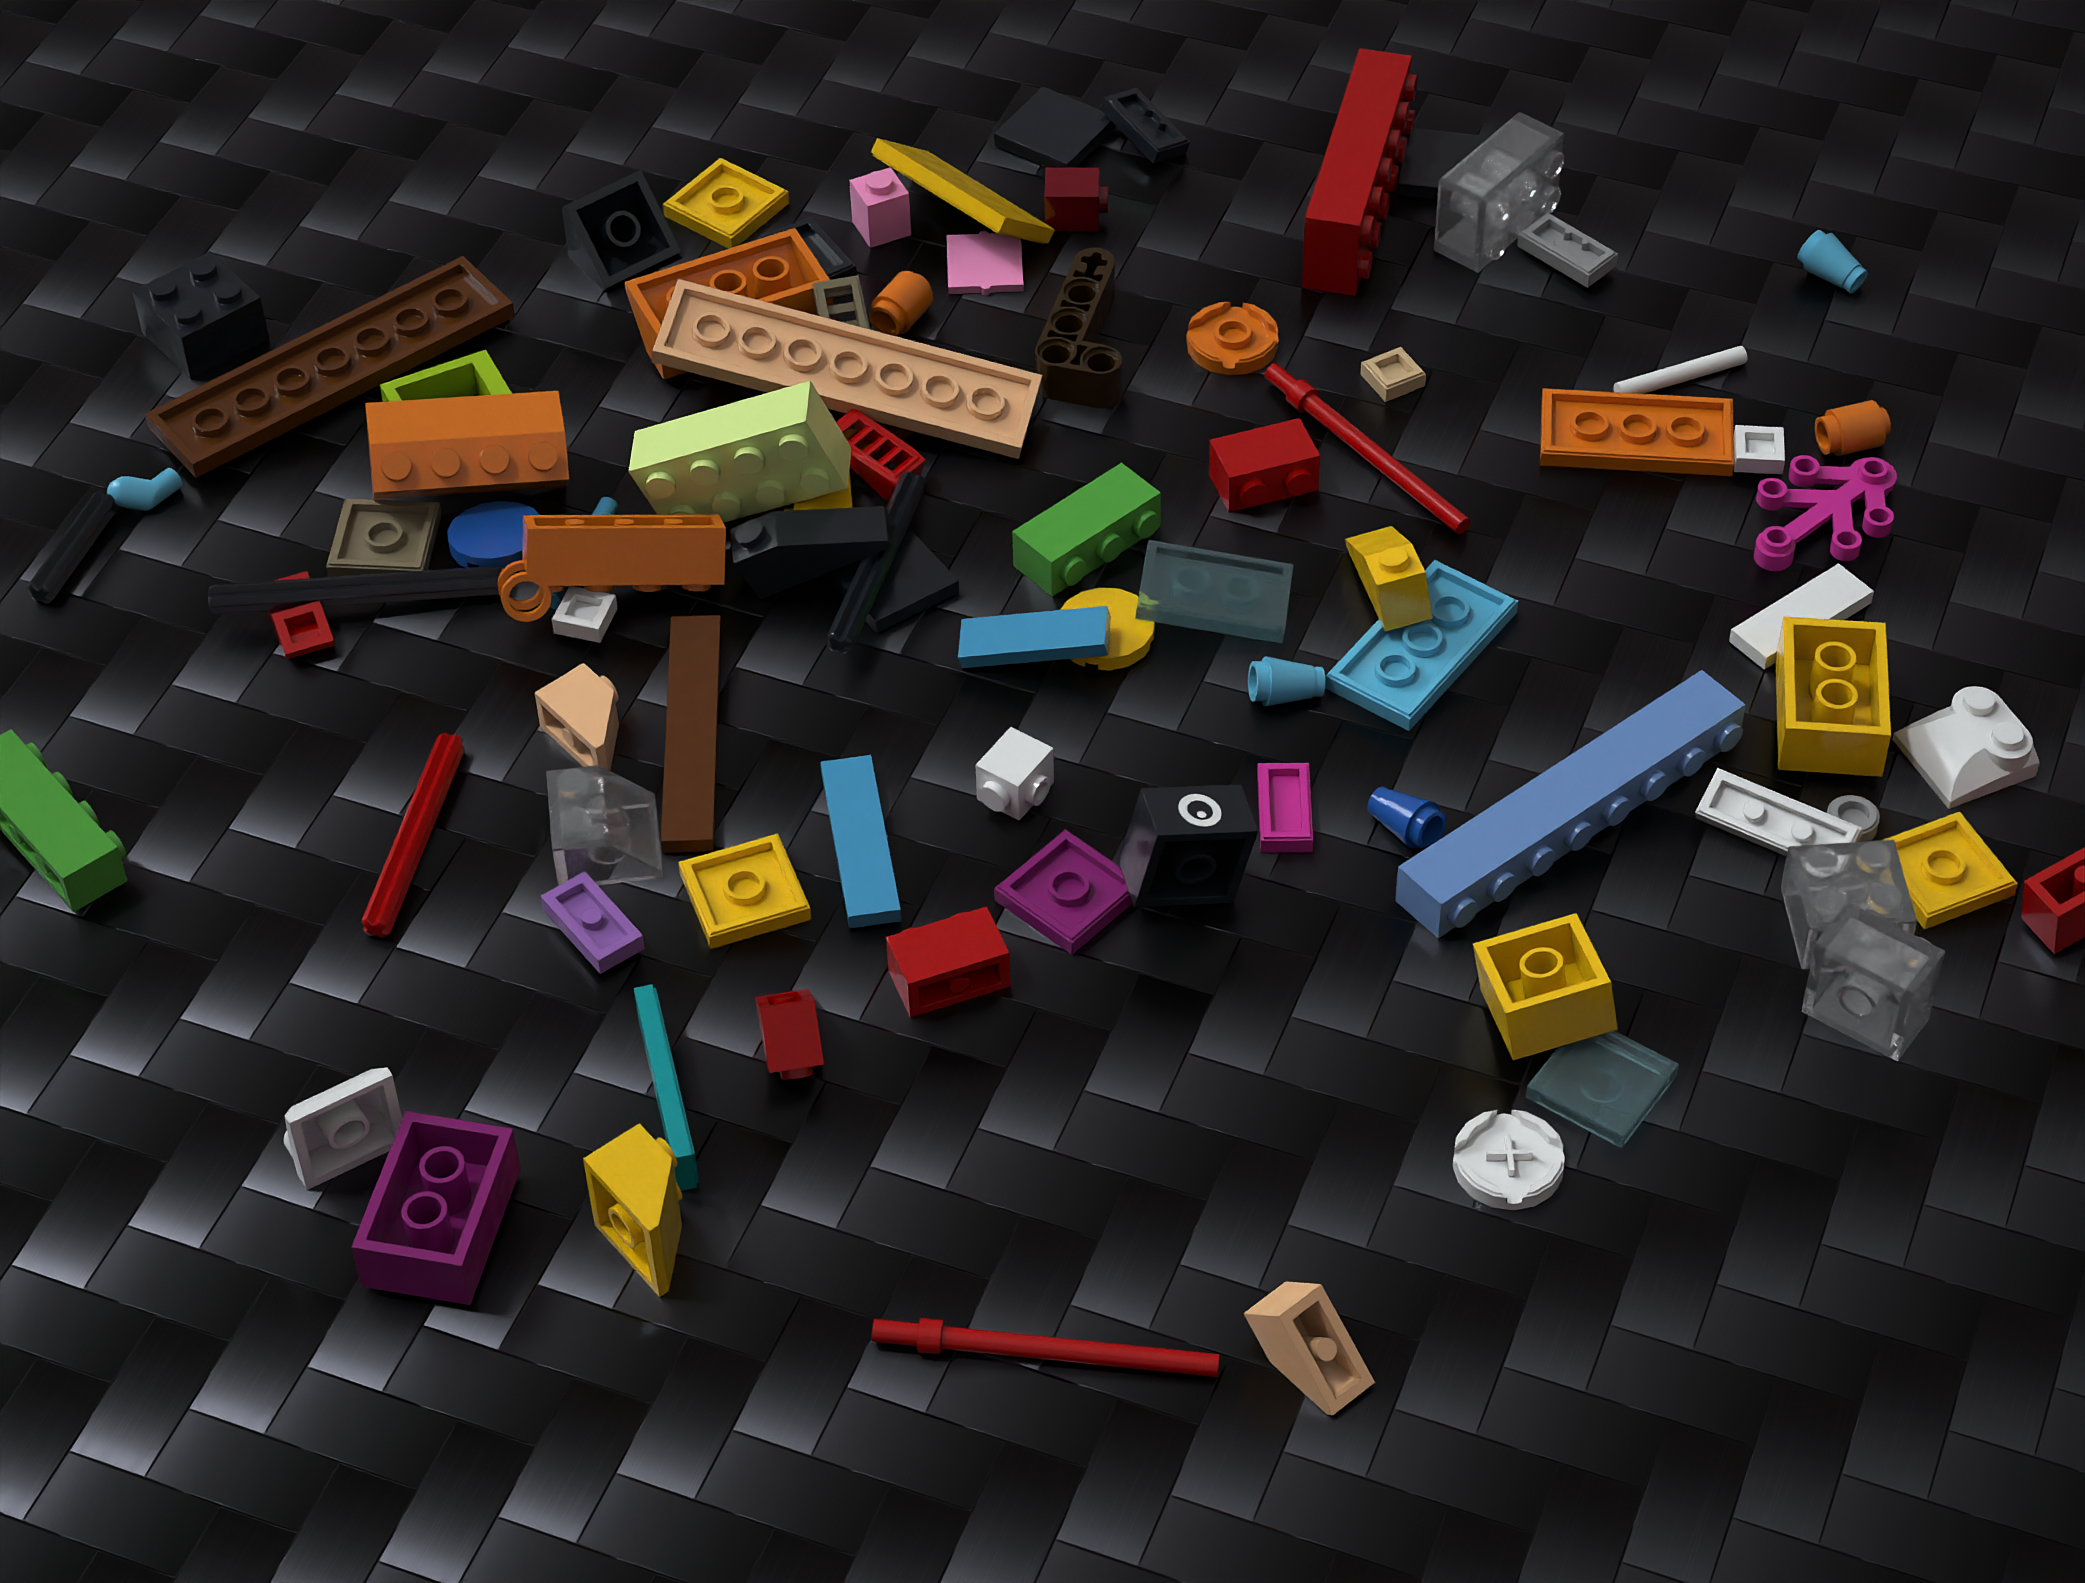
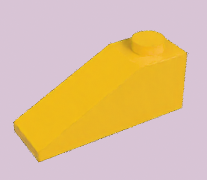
[1345,526,1433,632]

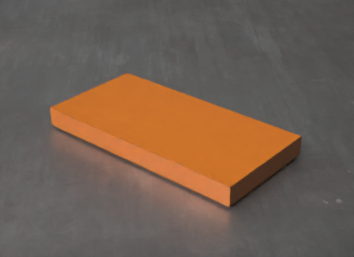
[1540,388,1734,476]

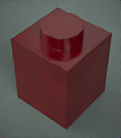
[1044,168,1108,232]

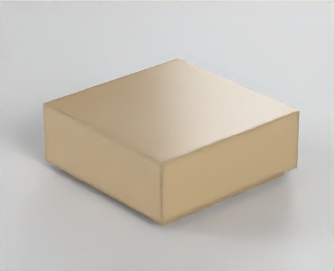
[1361,347,1426,402]

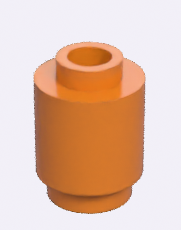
[869,271,934,336]
[1815,400,1891,457]

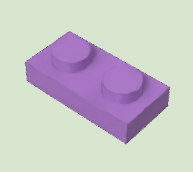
[540,871,645,974]

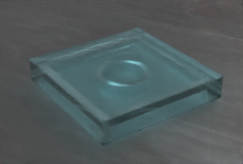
[1526,1031,1679,1148]

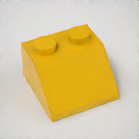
[583,1123,682,1297]

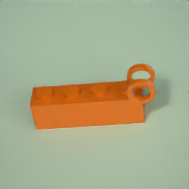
[497,514,726,622]

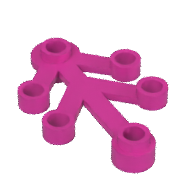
[1754,455,1897,571]

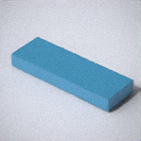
[958,606,1111,668]

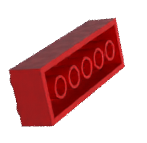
[1302,48,1418,296]

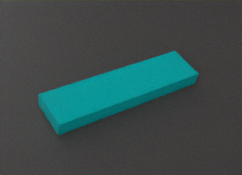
[634,984,699,1191]

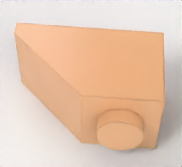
[535,663,619,782]
[1243,1282,1375,1415]

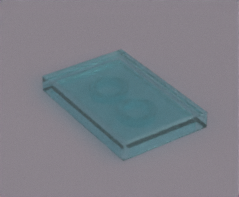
[1135,540,1293,643]

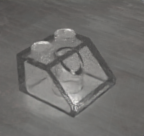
[546,765,663,886]

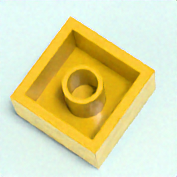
[1473,913,1618,1060]

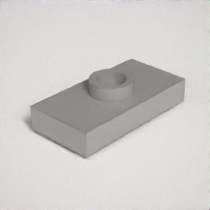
[1517,213,1618,288]

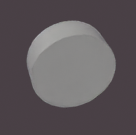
[1827,795,1880,846]

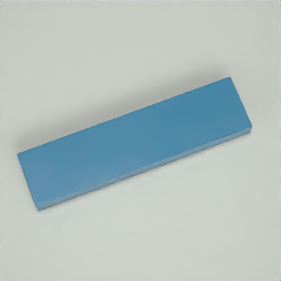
[820,755,901,929]

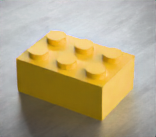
[1776,616,1891,777]

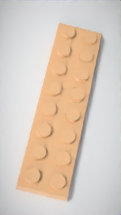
[652,279,1042,459]

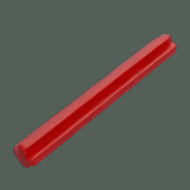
[361,732,465,938]

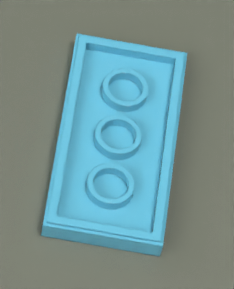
[1325,560,1518,731]

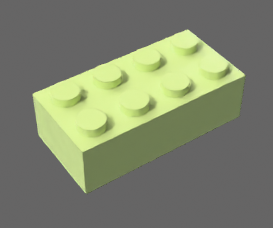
[628,381,852,523]

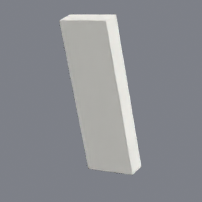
[1729,563,1874,670]
[1695,768,1862,879]

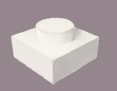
[1734,425,1785,474]
[552,586,618,643]

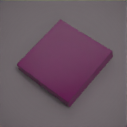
[994,829,1133,955]

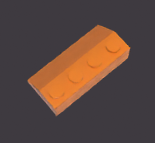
[624,228,834,379]
[365,391,569,500]

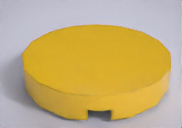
[1060,587,1155,671]

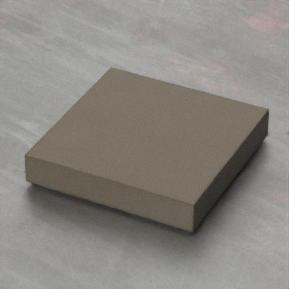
[326,499,442,577]

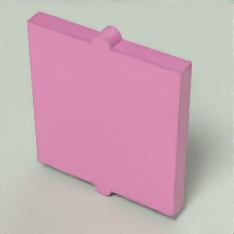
[947,231,1024,296]

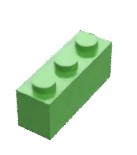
[1012,463,1161,597]

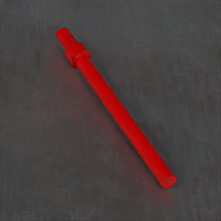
[1264,363,1470,534]
[872,1318,1220,1377]

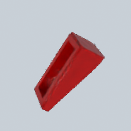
[836,409,926,502]

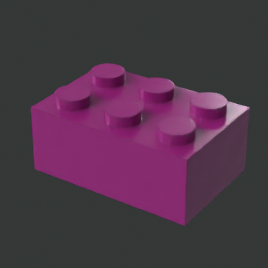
[351,1111,521,1305]

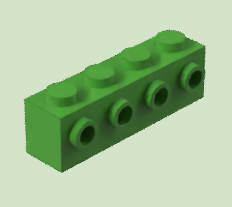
[0,729,128,912]

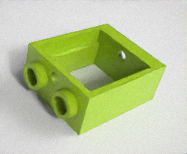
[380,350,512,402]

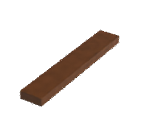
[661,615,722,853]

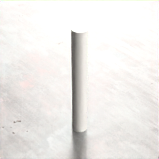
[1614,346,1748,394]

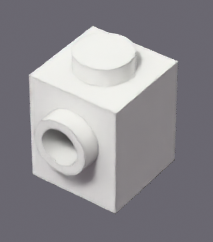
[975,727,1054,820]

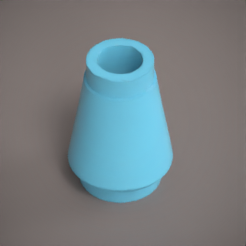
[1797,230,1868,293]
[1248,656,1325,707]

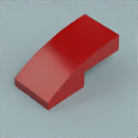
[267,571,335,659]

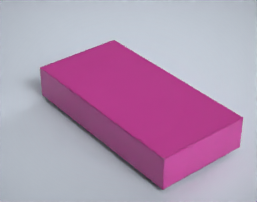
[1257,763,1313,853]

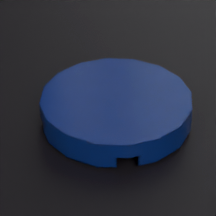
[447,501,539,569]

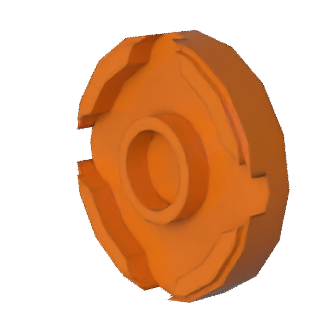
[1186,302,1279,375]

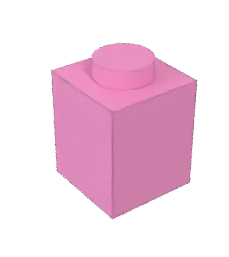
[849,167,911,248]

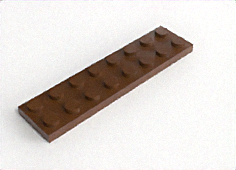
[145,256,515,478]

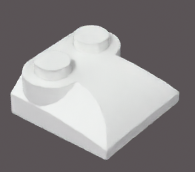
[1893,686,2040,809]
[284,1067,402,1190]

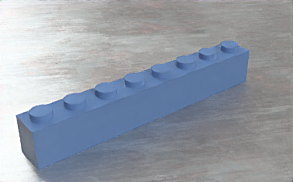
[1395,670,1746,938]

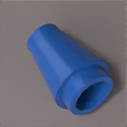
[1367,787,1446,849]

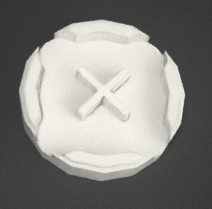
[1453,1110,1565,1210]

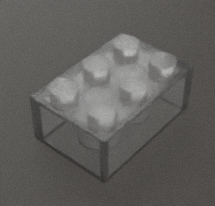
[1434,112,1564,273]

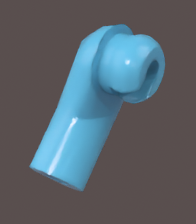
[107,468,183,511]

